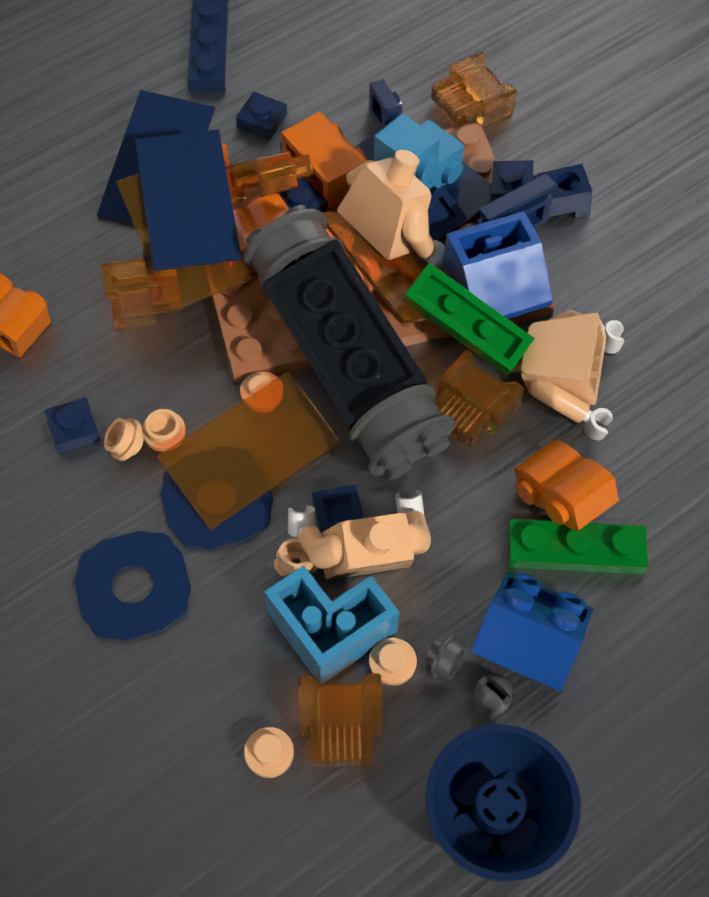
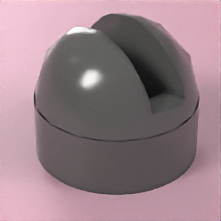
[473,674,513,716]

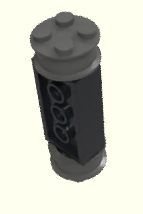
[243,205,456,480]

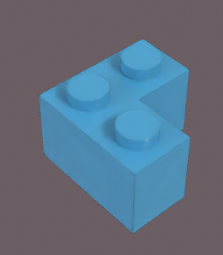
[374,113,464,194]
[264,565,400,685]

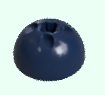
[426,724,581,882]

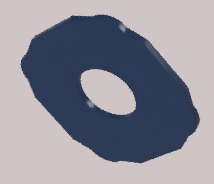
[160,447,273,550]
[74,531,191,641]

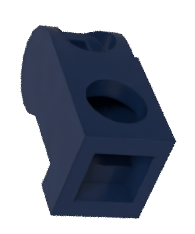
[534,163,592,218]

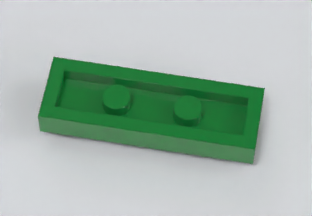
[402,262,535,376]
[508,519,648,575]

